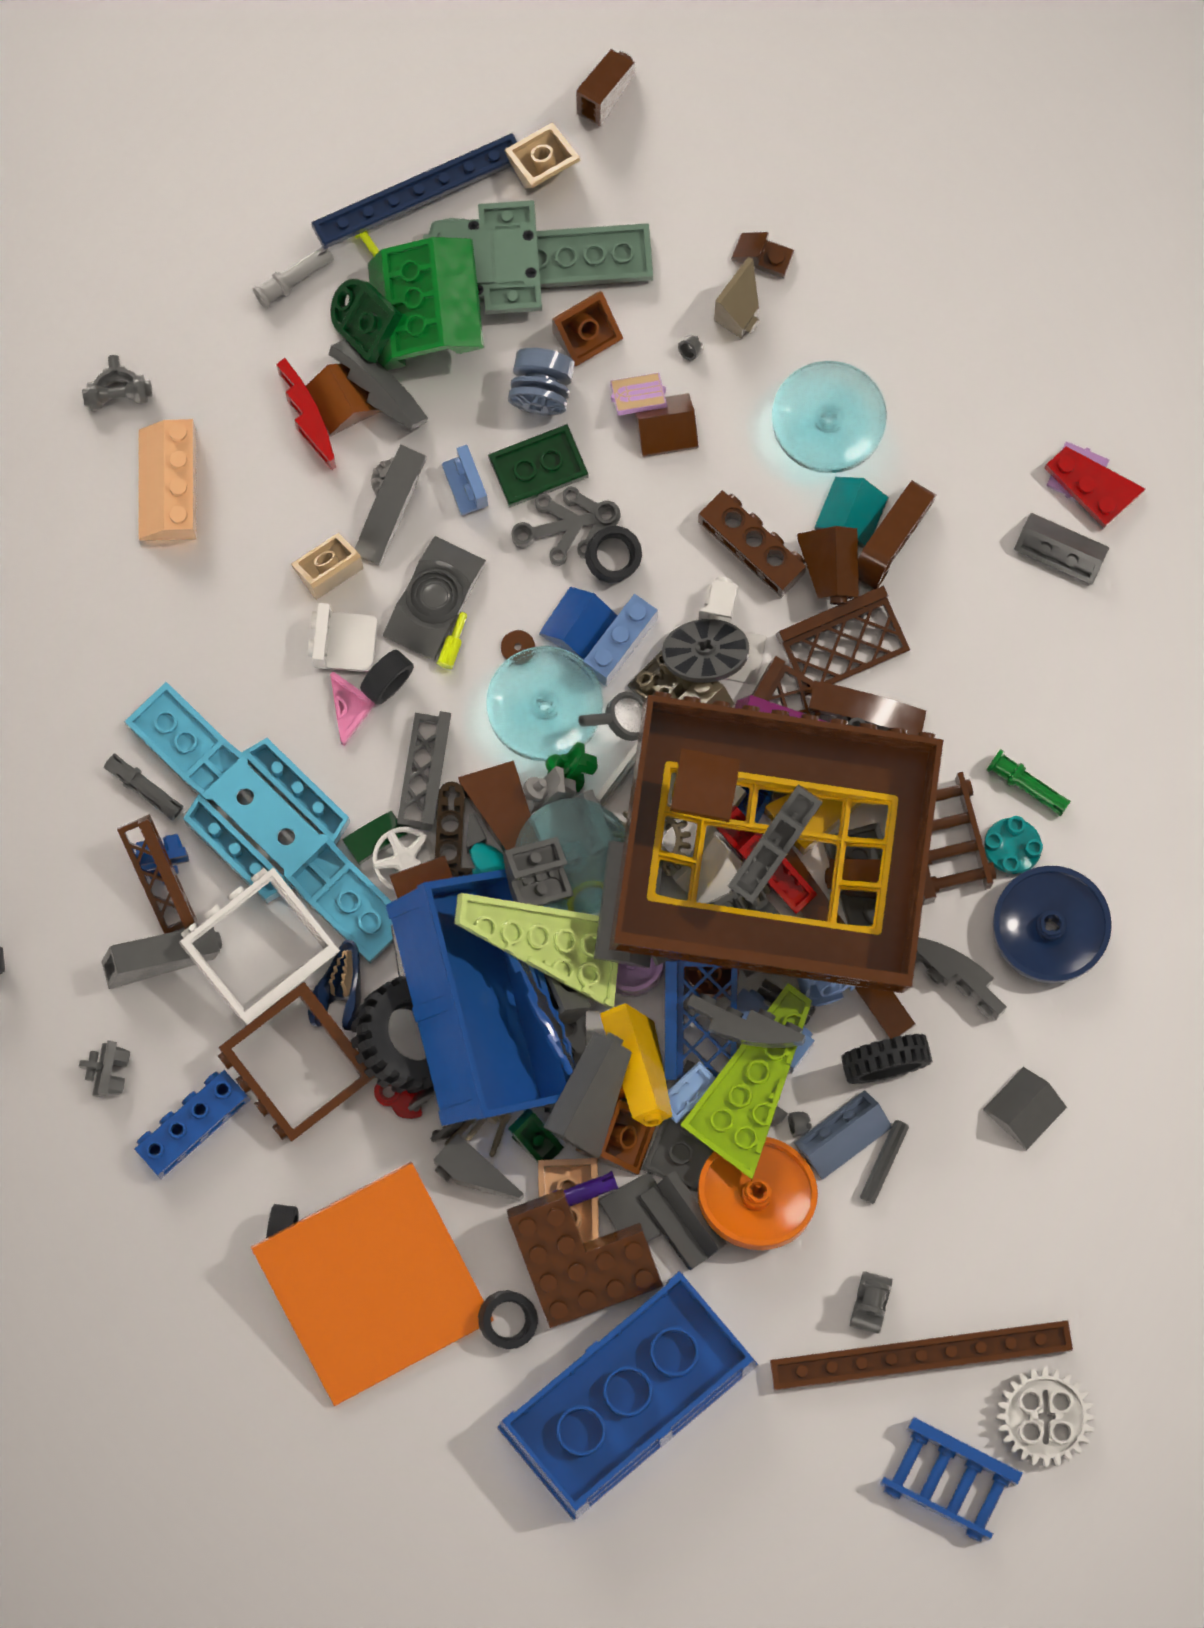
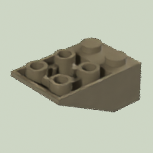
[627,650,734,707]

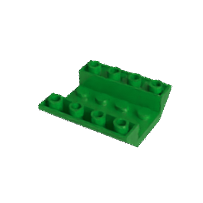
[368,237,484,371]

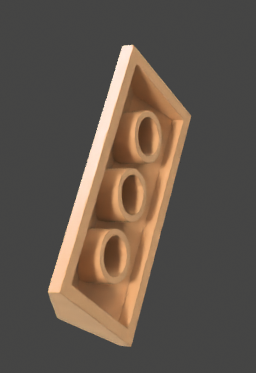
[538,1158,599,1243]

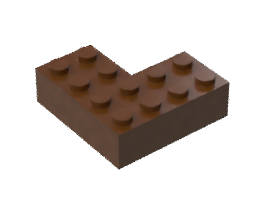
[507,1189,663,1328]

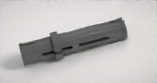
[104,753,184,821]

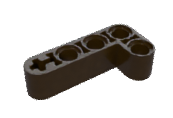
[435,781,473,878]

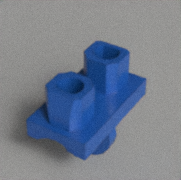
[136,834,189,885]

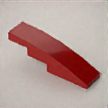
[276,358,336,470]
[715,805,817,914]

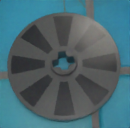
[662,619,749,683]

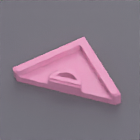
[330,672,376,746]

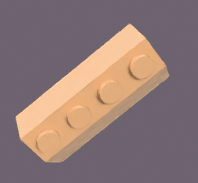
[139,419,197,541]

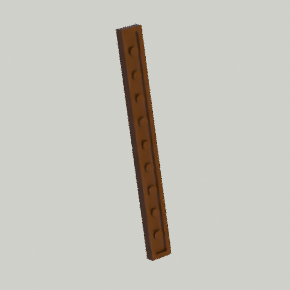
[770,1320,1073,1391]

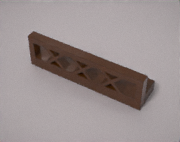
[117,814,197,934]

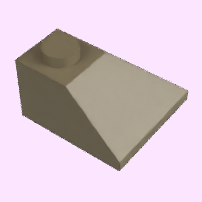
[714,257,760,339]

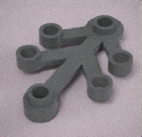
[512,487,621,566]

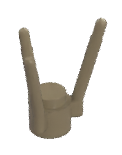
[444,1113,512,1157]

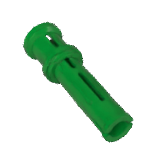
[986,749,1071,816]

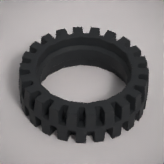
[841,1034,933,1084]

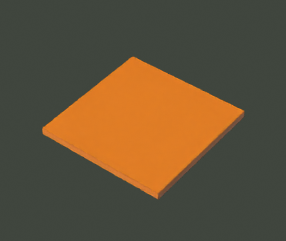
[251,1161,494,1406]

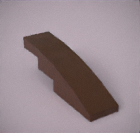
[808,680,926,736]

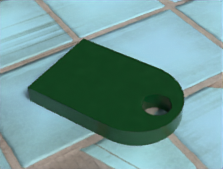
[330,279,403,363]

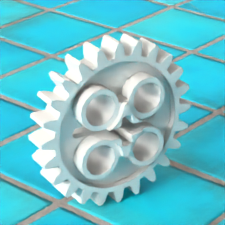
[996,1367,1095,1467]

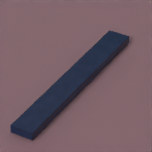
[311,133,517,249]

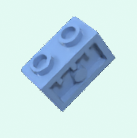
[442,444,488,515]

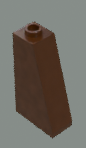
[458,760,539,852]

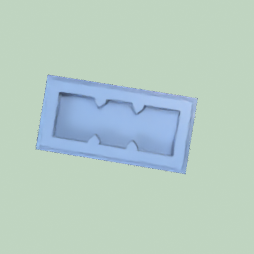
[668,1061,716,1124]

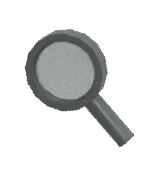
[578,691,645,741]

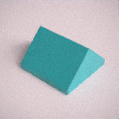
[814,476,889,548]

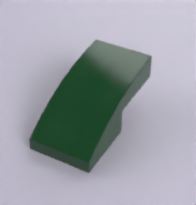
[342,811,408,865]

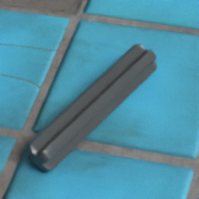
[860,1120,909,1204]

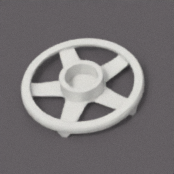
[372,827,435,891]

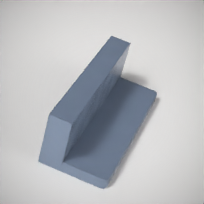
[794,1090,892,1179]

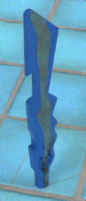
[504,951,576,1075]

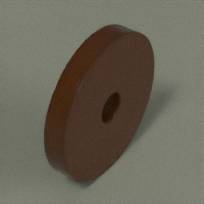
[501,630,535,665]

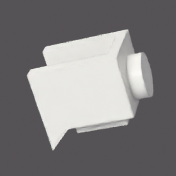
[699,577,738,623]

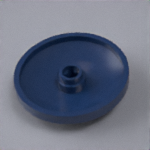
[993,866,1112,983]

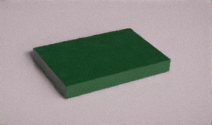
[488,424,589,508]

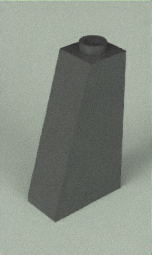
[101,926,222,989]
[543,1032,632,1159]

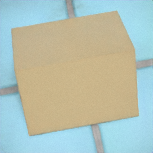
[504,122,581,188]
[291,533,363,600]

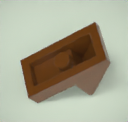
[731,232,794,279]

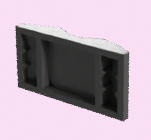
[383,536,486,661]

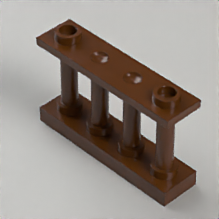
[923,772,996,905]

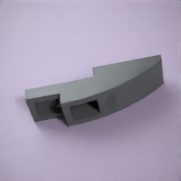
[915,937,1007,1020]
[687,993,806,1048]

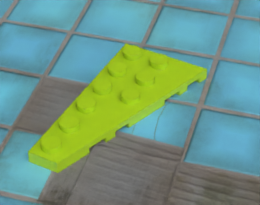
[681,983,812,1180]

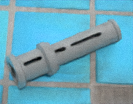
[252,247,334,309]

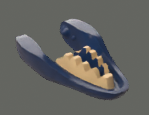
[308,940,362,1031]

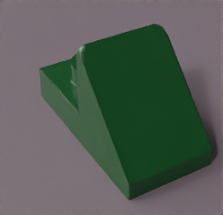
[507,1109,564,1163]

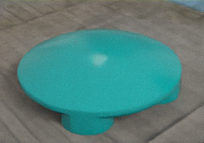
[984,816,1043,874]
[469,843,505,874]

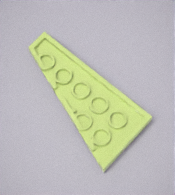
[454,893,618,1009]

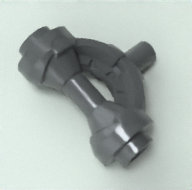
[82,355,153,411]

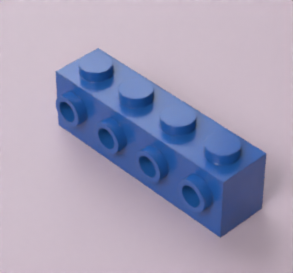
[134,1070,250,1179]

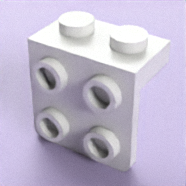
[308,603,377,672]

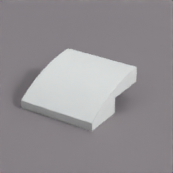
[672,832,744,903]

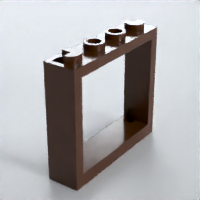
[218,982,375,1142]

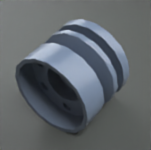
[508,348,575,415]

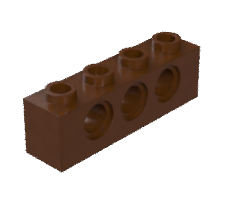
[698,490,806,598]

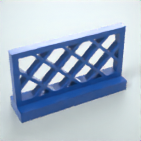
[665,959,738,1080]

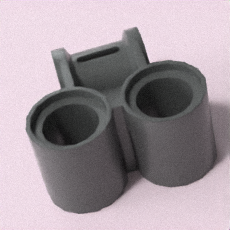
[850,1271,893,1334]

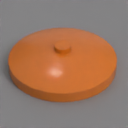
[697,1137,818,1250]

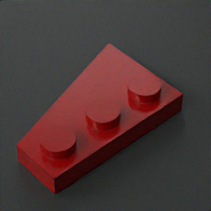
[1044,446,1146,528]

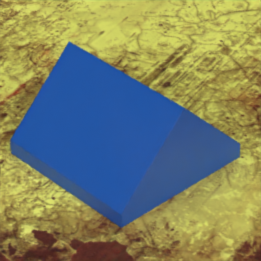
[539,586,618,661]

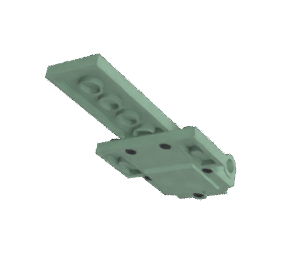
[423,200,653,315]

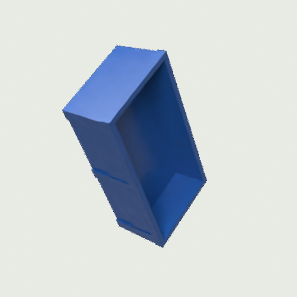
[386,869,570,1126]
[497,1271,758,1521]

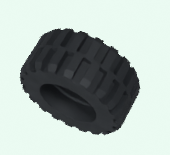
[351,976,433,1094]

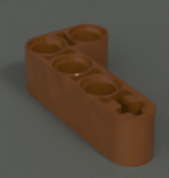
[858,480,937,589]

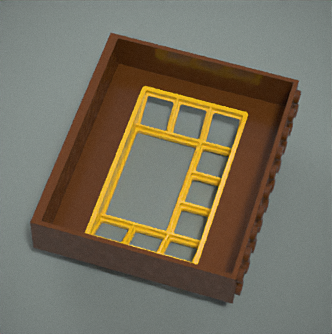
[609,692,944,993]

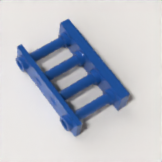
[880,1417,1023,1542]

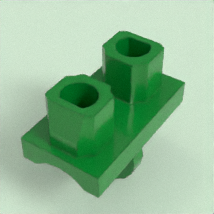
[545,742,598,793]

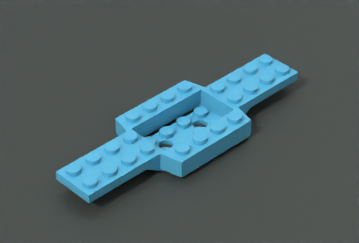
[124,682,396,964]

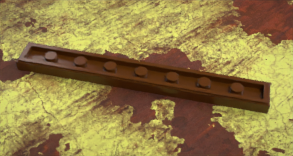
[785,847,916,1039]

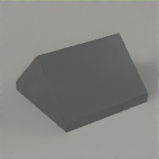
[983,1067,1067,1150]

